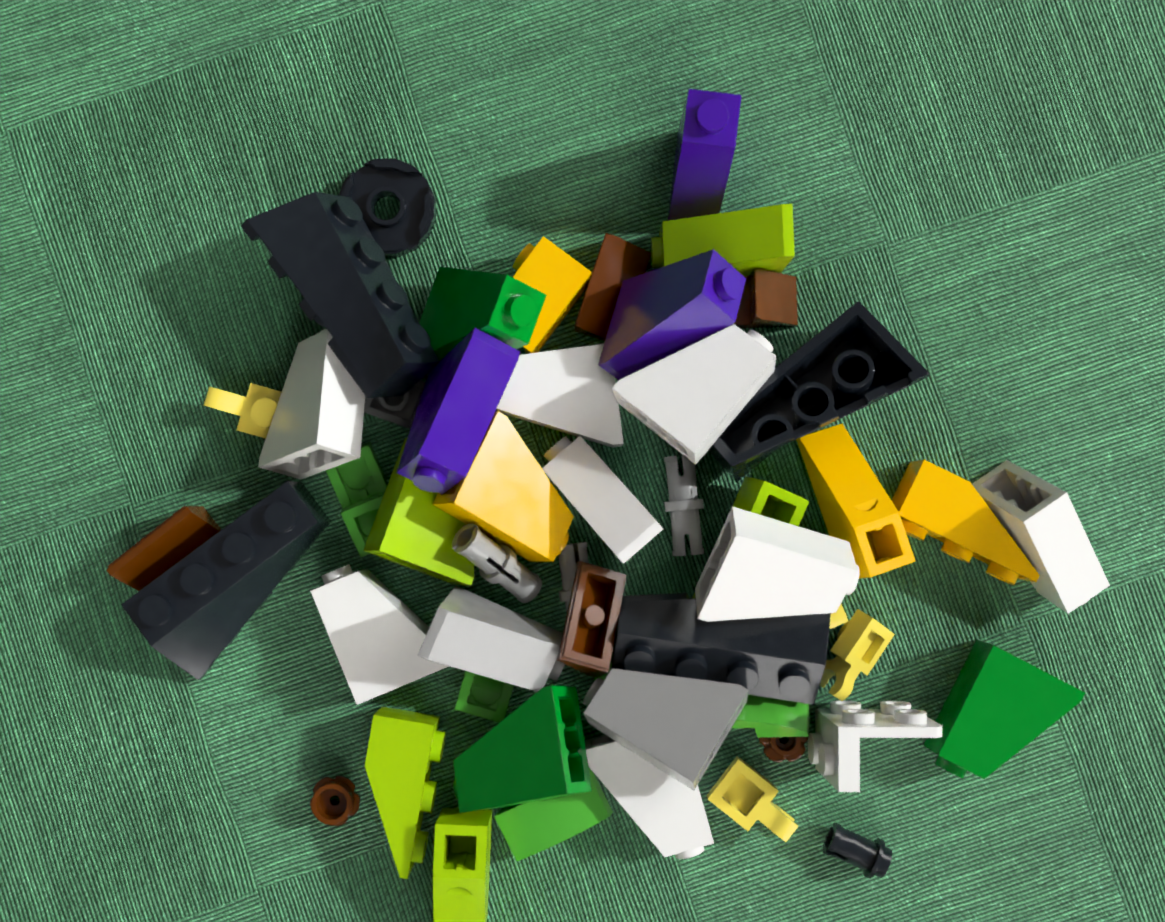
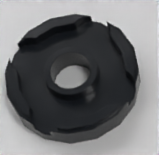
[339,158,436,258]

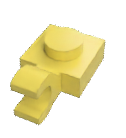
[204,383,282,439]
[820,609,895,701]
[707,756,798,842]

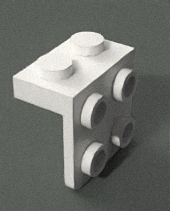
[808,700,942,792]

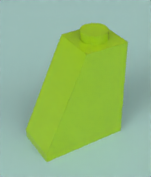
[651,204,795,276]
[363,438,474,586]

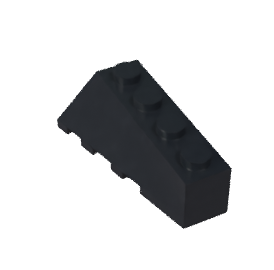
[241,192,440,398]
[708,301,930,482]
[121,481,331,680]
[611,593,831,705]

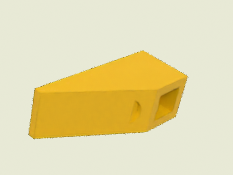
[796,423,916,579]
[891,460,1040,585]

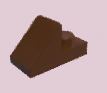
[730,269,798,328]

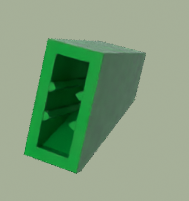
[419,267,546,361]
[924,639,1085,779]
[453,685,592,813]

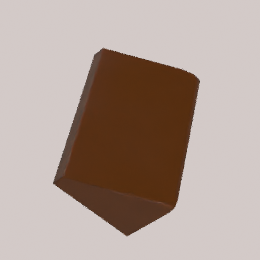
[575,233,651,341]
[106,506,221,591]
[557,561,627,678]

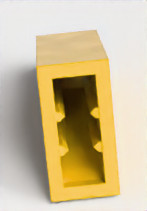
[432,411,574,562]

